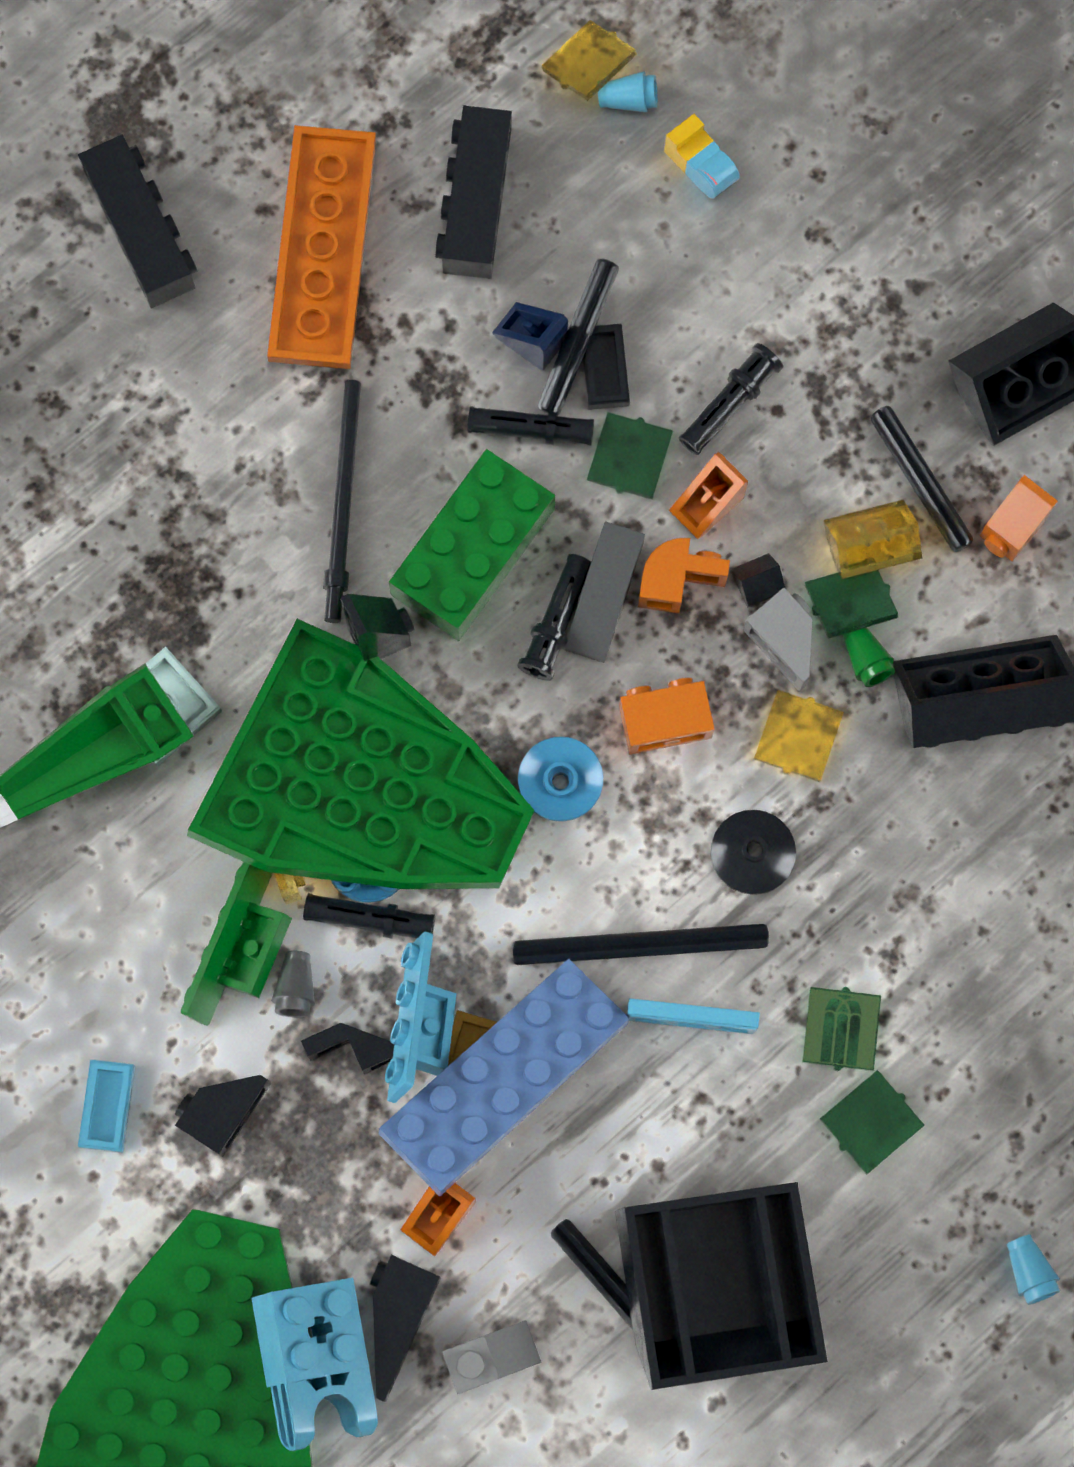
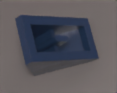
[492,302,568,371]

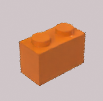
[619,678,715,755]

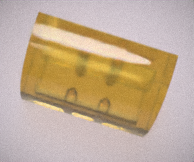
[823,500,922,579]

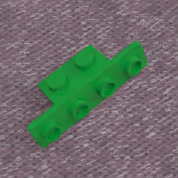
[181,862,292,1026]

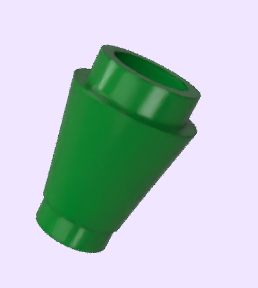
[842,622,895,687]

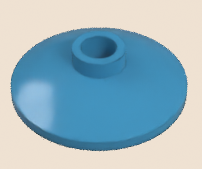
[518,737,603,821]

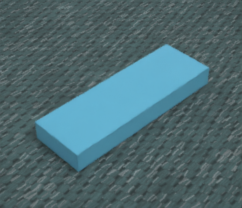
[627,998,760,1034]

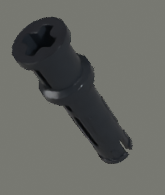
[679,343,784,455]
[517,554,591,681]

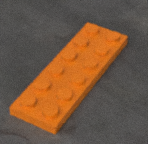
[267,125,376,369]

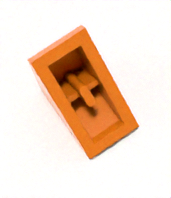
[669,452,748,539]
[400,1183,476,1256]

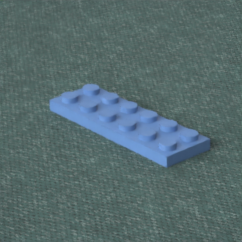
[378,959,630,1197]

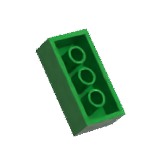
[389,449,555,641]

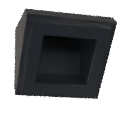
[730,553,786,608]

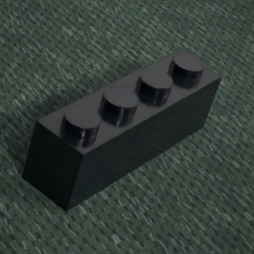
[435,105,512,279]
[78,134,198,309]

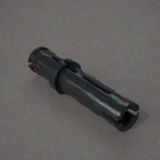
[467,406,594,446]
[303,893,435,939]

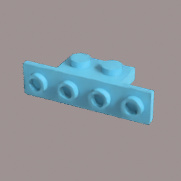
[385,931,457,1103]

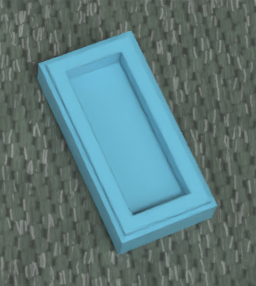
[78,1060,135,1153]

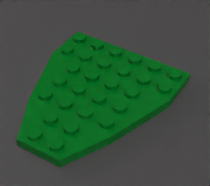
[187,618,535,889]
[36,1209,312,1467]

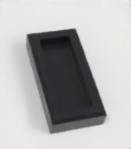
[583,323,630,410]

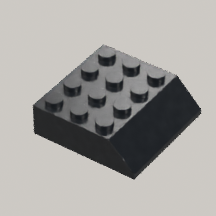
[615,1182,828,1390]

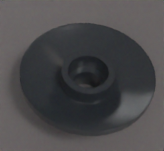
[711,810,796,895]

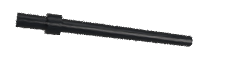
[323,380,361,623]

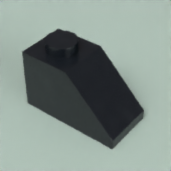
[175,1075,271,1157]

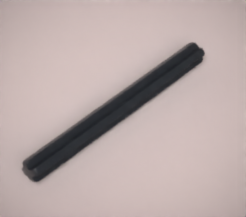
[512,924,769,965]

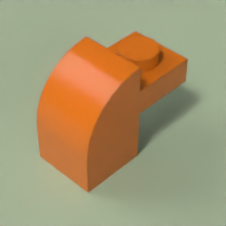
[638,538,730,613]

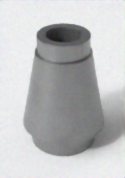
[271,951,315,1018]

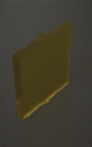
[541,20,637,101]
[754,690,844,782]

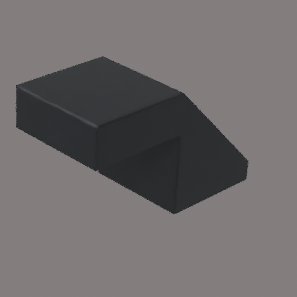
[301,1023,395,1075]

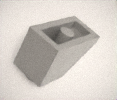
[743,588,812,692]
[442,1320,542,1395]

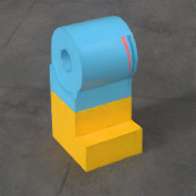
[664,113,740,199]

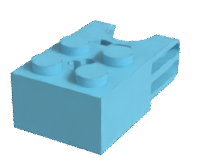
[252,1277,378,1451]

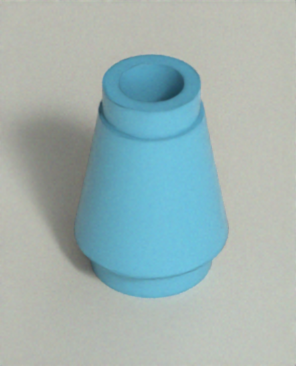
[598,71,658,112]
[1007,1235,1060,1305]

